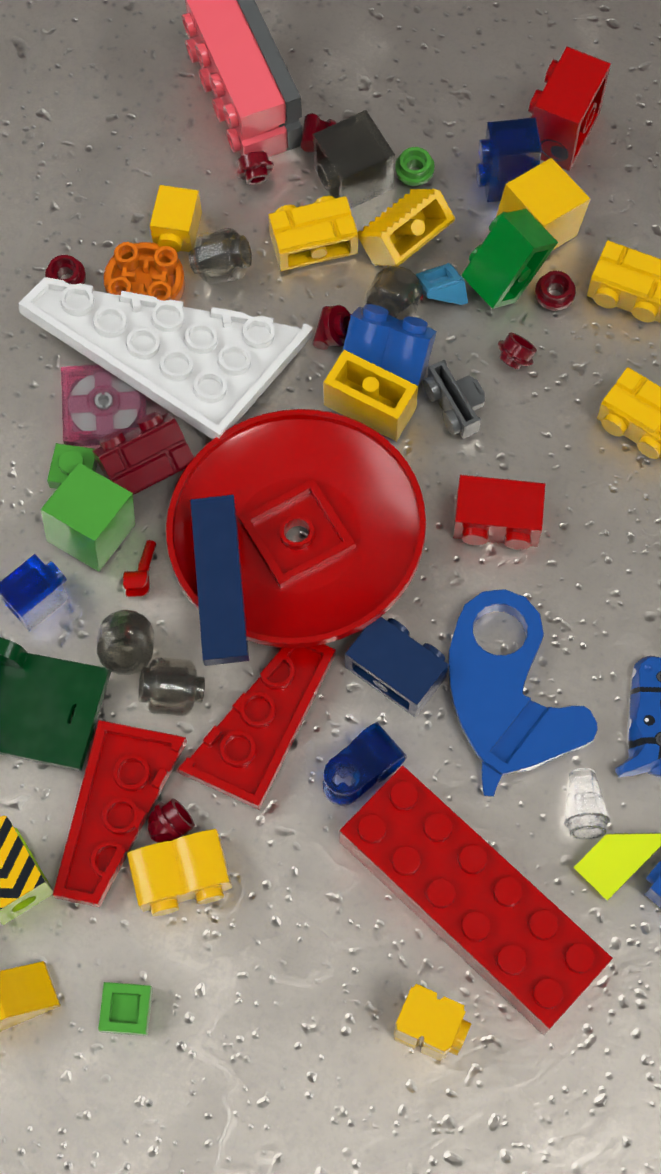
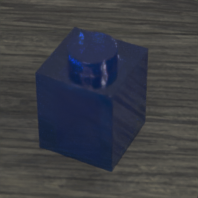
[0,554,69,631]

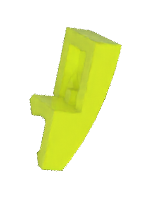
[574,833,661,901]

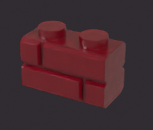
[92,411,194,495]

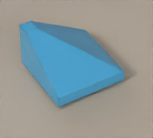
[413,263,468,305]

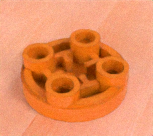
[104,242,185,301]

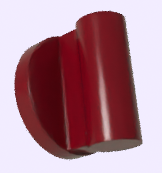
[301,113,340,159]
[312,305,351,350]

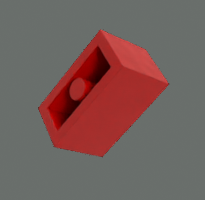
[453,475,546,550]

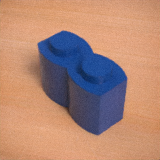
[342,304,437,386]

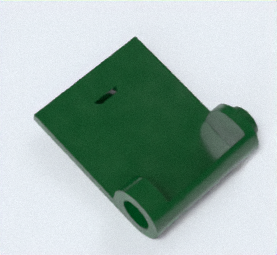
[0,637,112,771]

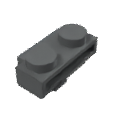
[422,360,485,439]

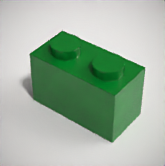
[461,209,558,309]

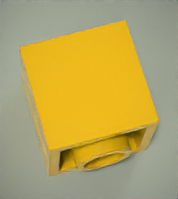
[496,158,590,251]

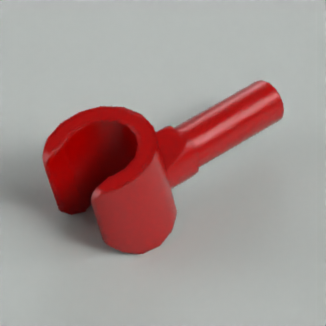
[123,540,156,597]

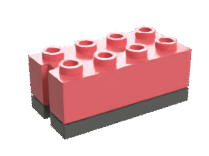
[182,0,303,157]

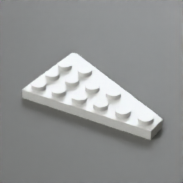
[18,277,313,440]

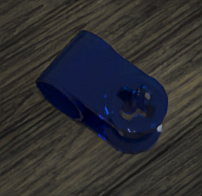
[322,722,407,806]

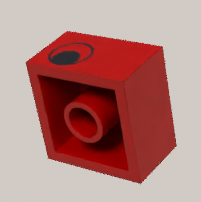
[524,46,611,171]

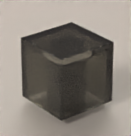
[313,110,395,209]

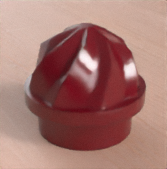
[148,798,195,843]

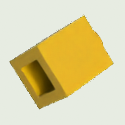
[150,185,202,253]

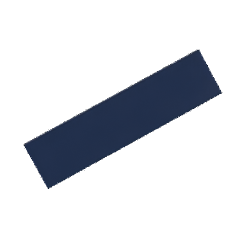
[190,494,249,666]

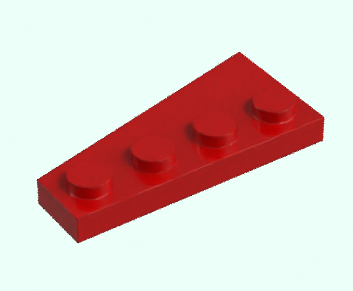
[178,644,336,810]
[53,720,187,908]

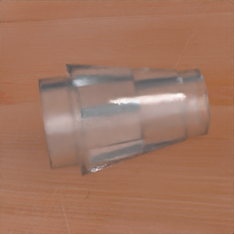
[564,768,610,839]

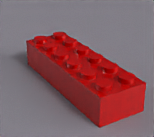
[339,765,613,1035]

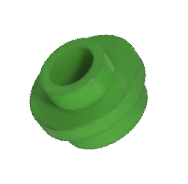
[395,147,435,186]

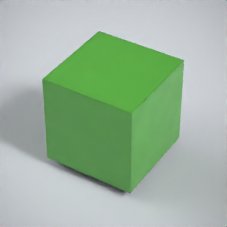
[40,463,136,572]

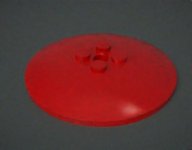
[166,409,426,648]

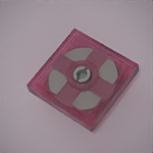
[61,364,147,447]

